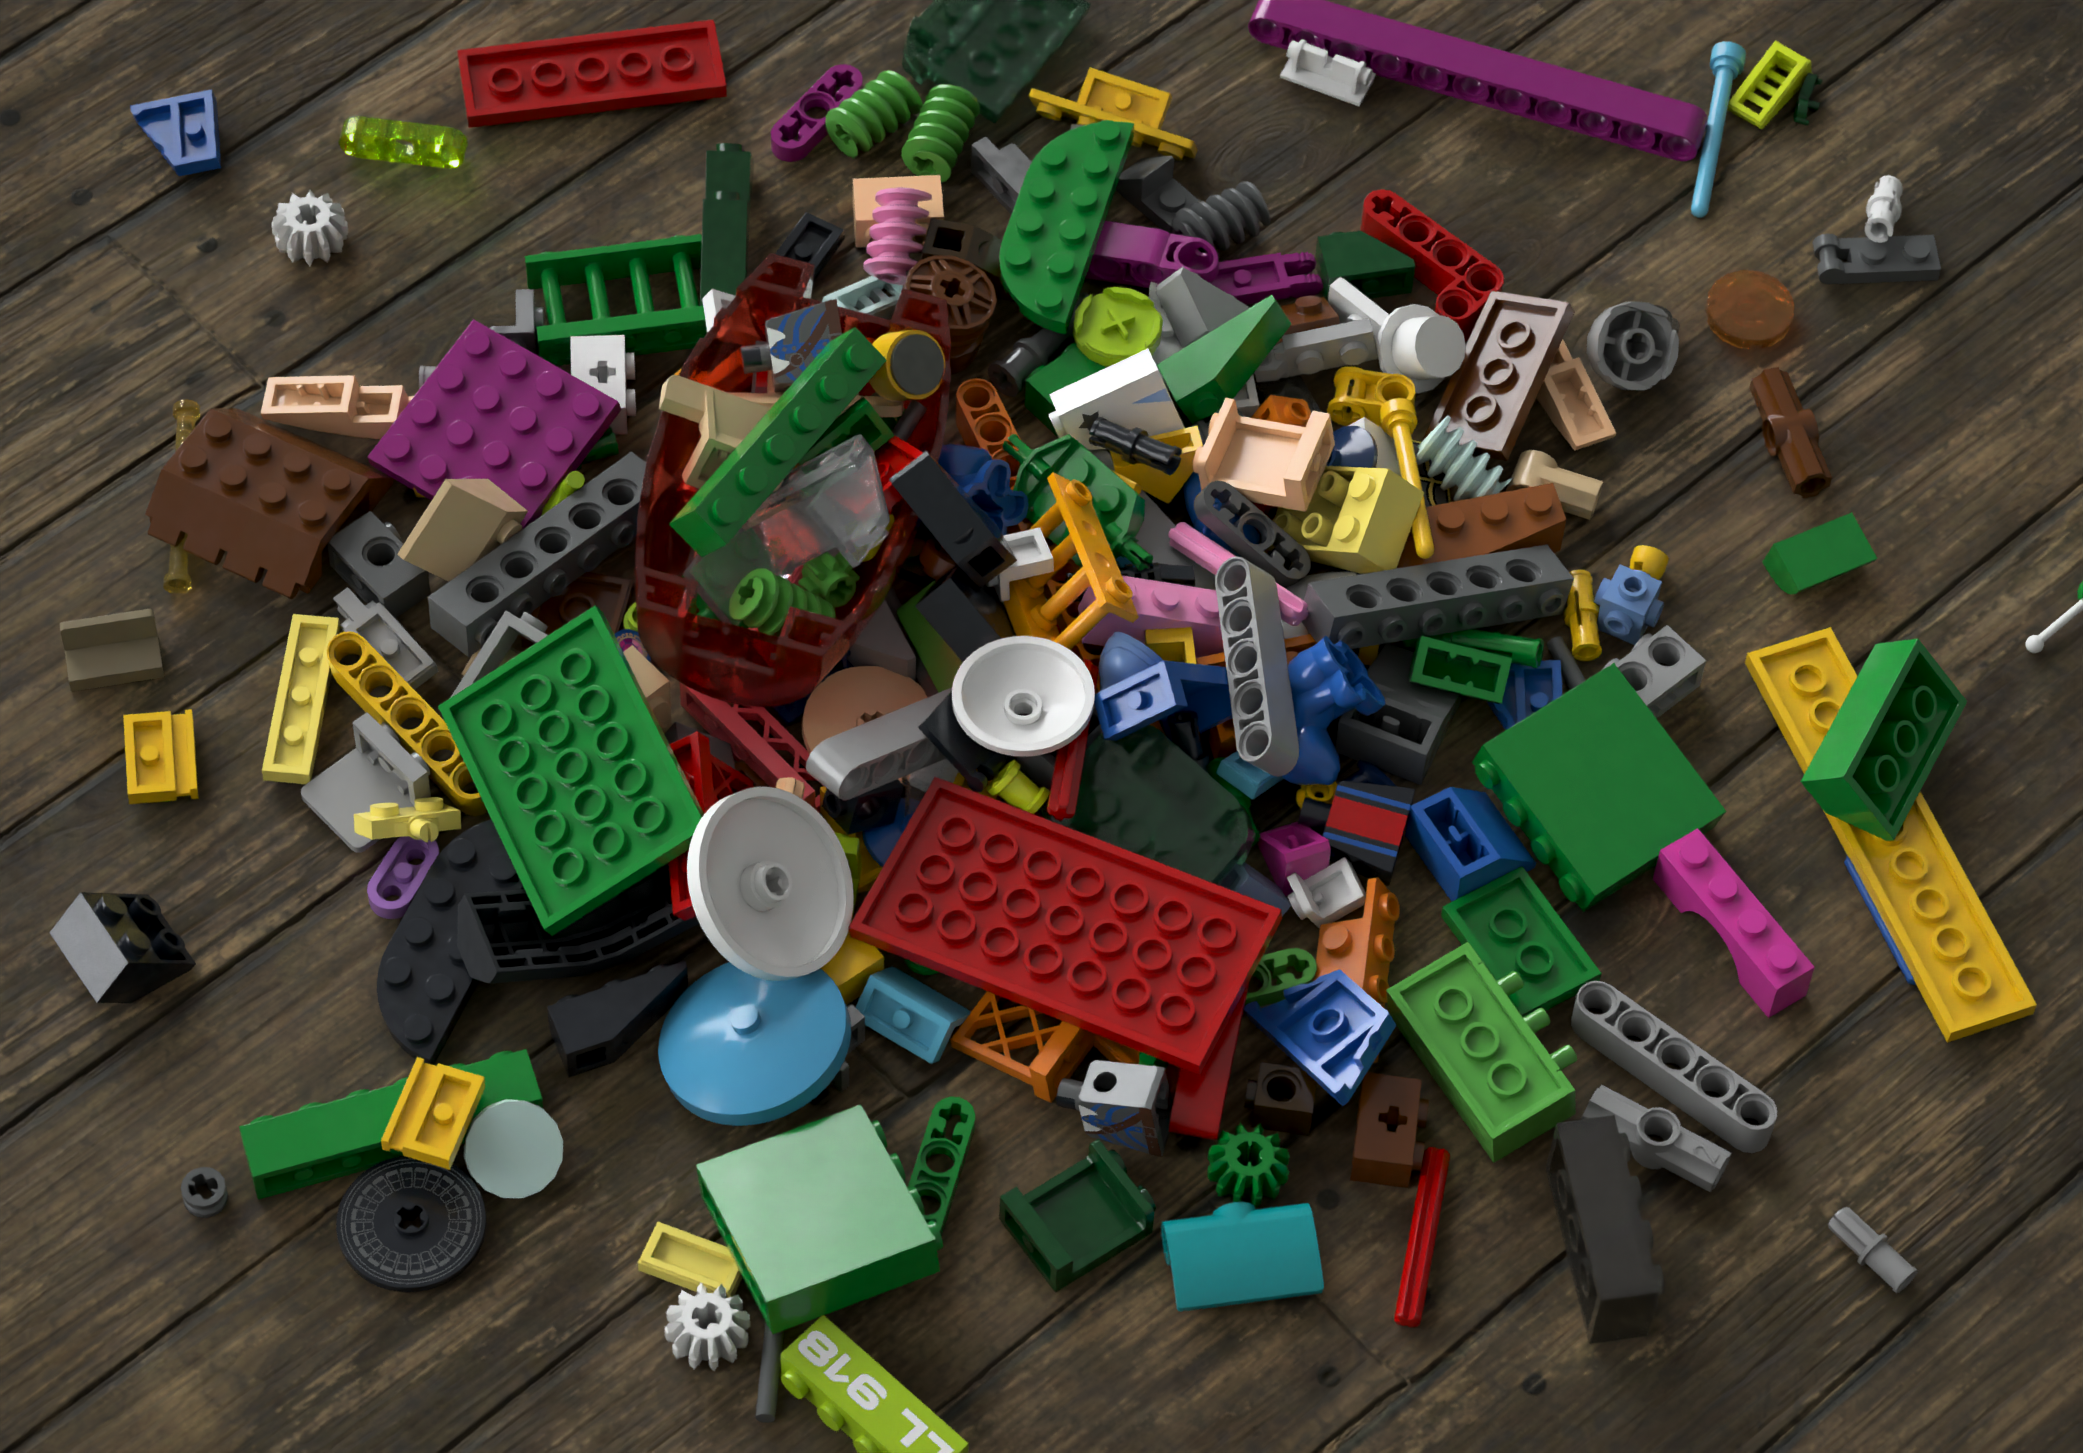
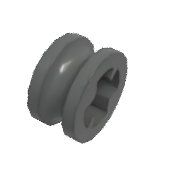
[181,1167,228,1218]

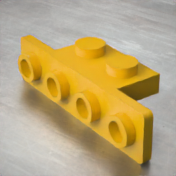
[1029,67,1198,160]

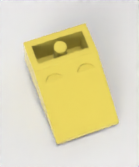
[1268,466,1424,574]

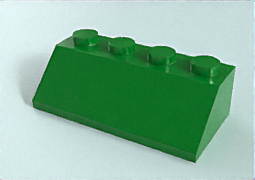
[1800,638,1968,841]

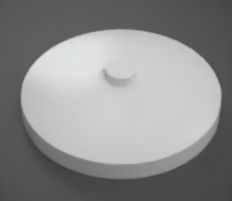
[687,787,854,981]

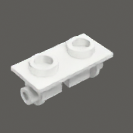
[1280,39,1376,106]

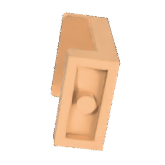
[1193,398,1335,512]

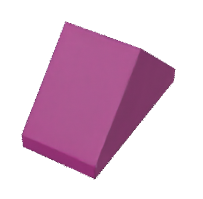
[1257,821,1331,896]

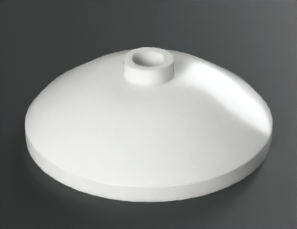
[952,636,1095,757]

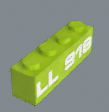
[780,1315,969,1453]

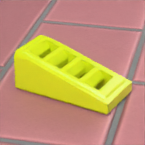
[1727,41,1812,130]

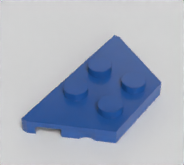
[1244,969,1396,1106]

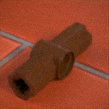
[1750,367,1832,498]

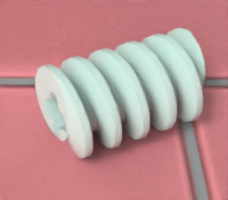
[1416,415,1513,501]

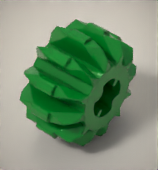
[1207,1122,1290,1209]

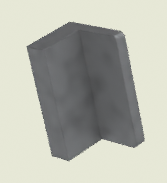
[971,137,1031,214]

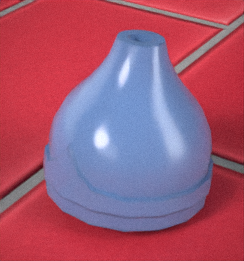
[1098,632,1163,691]

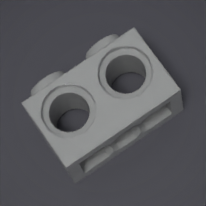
[1602,625,1706,719]

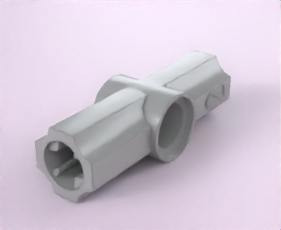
[1580,1085,1732,1192]

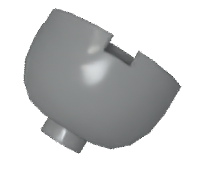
[1587,302,1679,390]

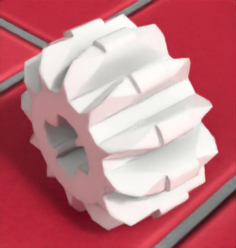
[272,190,348,266]
[665,1283,750,1371]

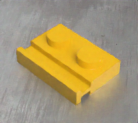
[123,709,199,804]
[381,1057,486,1170]

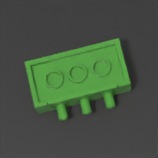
[1386,942,1577,1163]

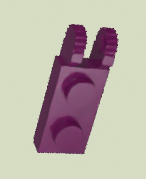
[1211,252,1323,305]

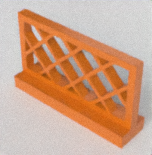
[950,991,1097,1103]

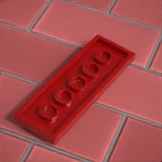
[457,20,727,128]

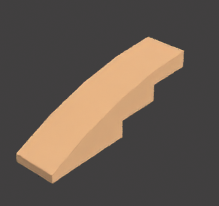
[1536,339,1616,451]
[261,375,414,440]

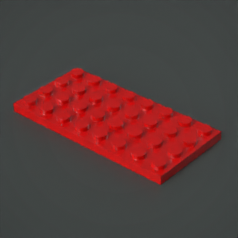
[849,777,1282,1075]

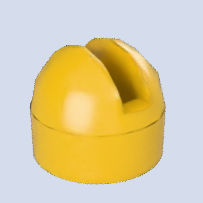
[1629,545,1669,580]

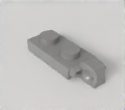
[1254,318,1378,382]
[333,587,439,690]

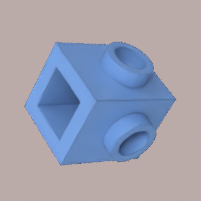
[1594,564,1664,645]

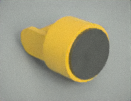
[868,330,945,401]

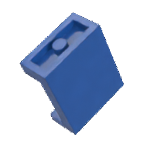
[1094,660,1233,744]

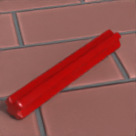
[1047,659,1099,821]
[1394,1147,1450,1328]

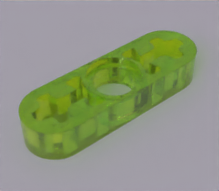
[339,116,468,168]

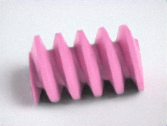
[863,187,932,285]

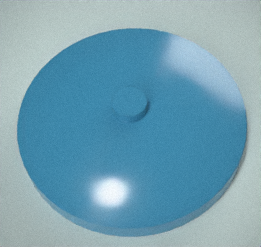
[658,962,851,1126]

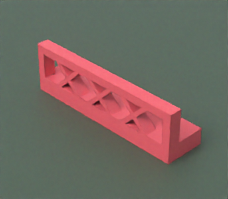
[680,667,824,813]

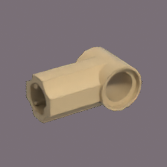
[1506,450,1603,520]

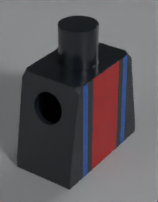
[1298,781,1415,886]

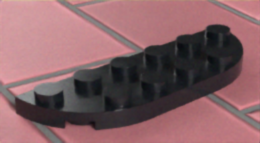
[377,819,524,1065]

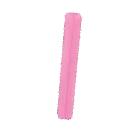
[1168,522,1309,626]

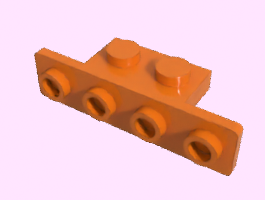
[1313,877,1400,1063]

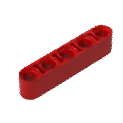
[1169,981,1250,1141]

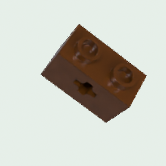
[1350,1072,1429,1188]

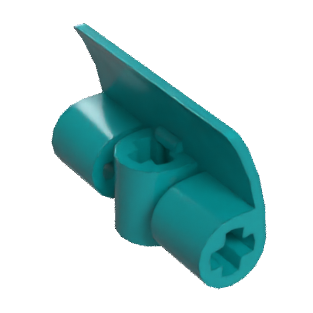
[1161,1202,1324,1311]

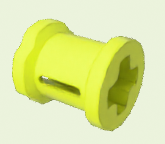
[986,759,1050,814]

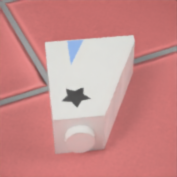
[1048,349,1185,450]

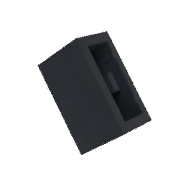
[49,892,196,1003]

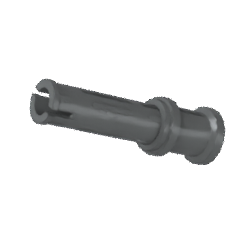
[988,293,1089,397]

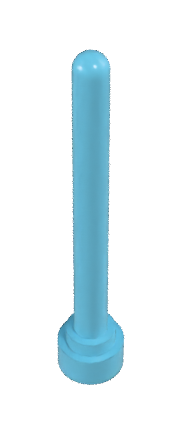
[1691,42,1746,218]

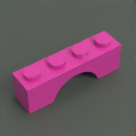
[1653,828,1815,1018]

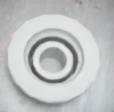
[1376,304,1466,394]

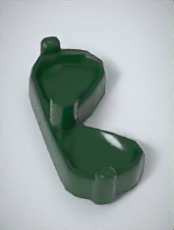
[1794,73,1822,126]

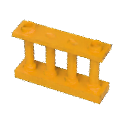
[1003,472,1139,650]

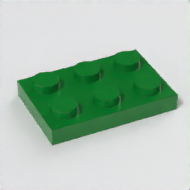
[1441,866,1602,1017]

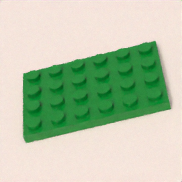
[438,605,704,936]

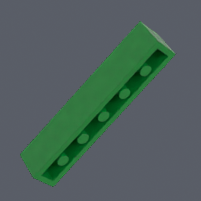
[669,327,887,558]
[239,1049,543,1200]

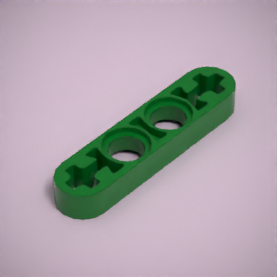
[908,1096,975,1237]

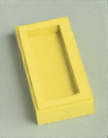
[638,1222,743,1298]

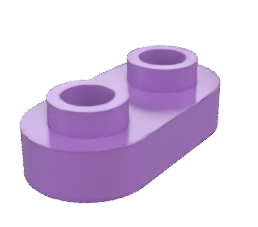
[367,836,439,919]

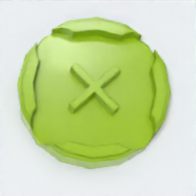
[1073,287,1163,367]

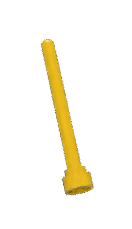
[1379,398,1434,559]

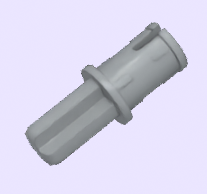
[1828,1207,1918,1294]

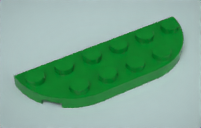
[999,120,1135,334]

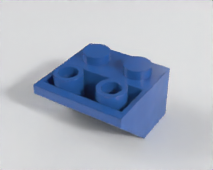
[1405,787,1536,902]

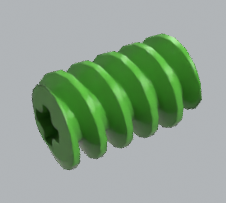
[825,70,923,159]
[901,84,980,183]
[729,568,836,656]

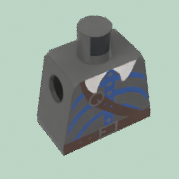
[741,299,842,392]
[1056,1060,1173,1157]

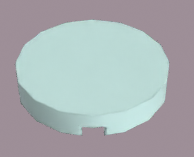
[464,1099,563,1198]

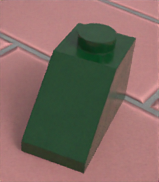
[1315,230,1415,302]

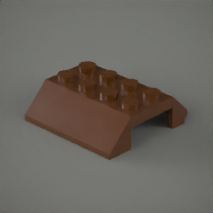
[145,408,394,599]

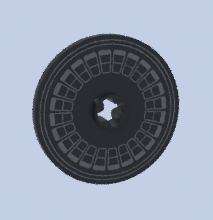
[336,1156,486,1292]

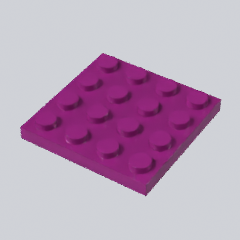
[367,319,621,529]

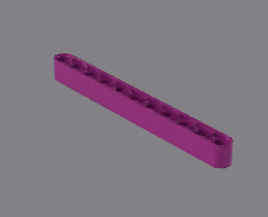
[1248,0,1708,161]

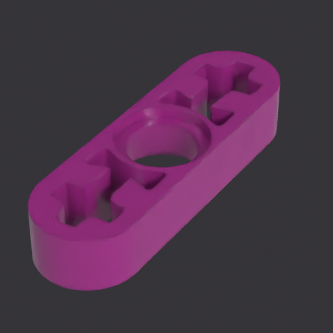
[771,64,863,162]

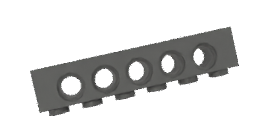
[428,452,671,657]
[1302,545,1574,649]

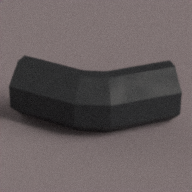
[457,862,699,984]

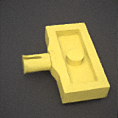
[354,797,461,842]

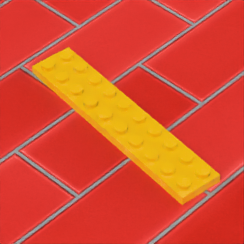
[1745,627,2037,1043]

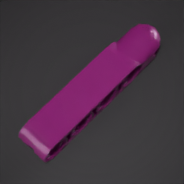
[1085,221,1219,288]

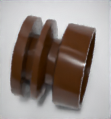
[888,255,997,375]

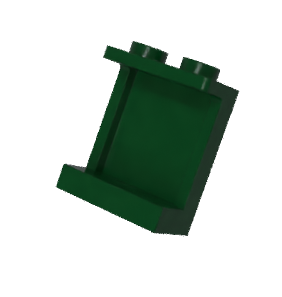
[999,1139,1156,1293]

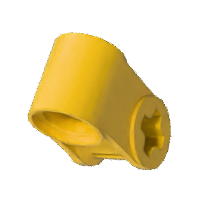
[1327,366,1415,428]

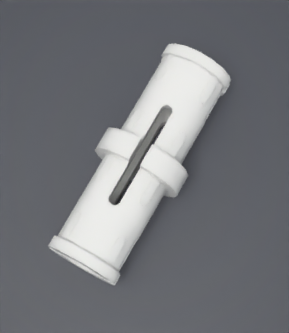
[1865,176,1903,243]

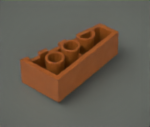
[1396,483,1567,569]

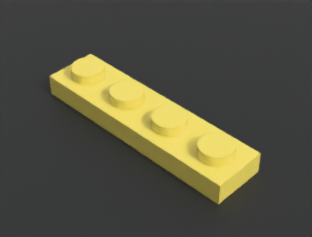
[262,614,341,784]

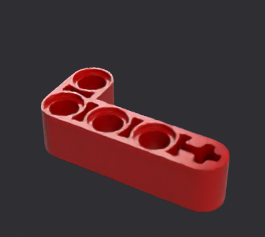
[1360,189,1504,342]

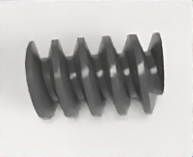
[1172,181,1271,253]

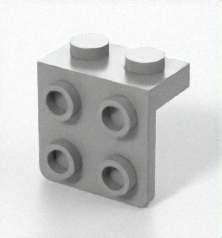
[301,712,431,852]

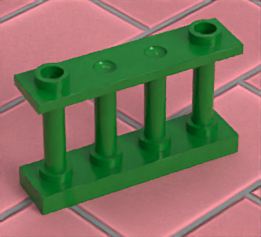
[525,234,718,366]

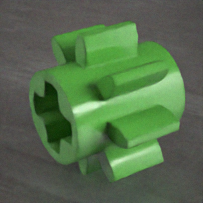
[798,550,860,609]

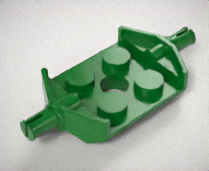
[1002,434,1153,571]

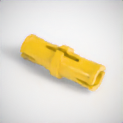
[1564,569,1602,661]

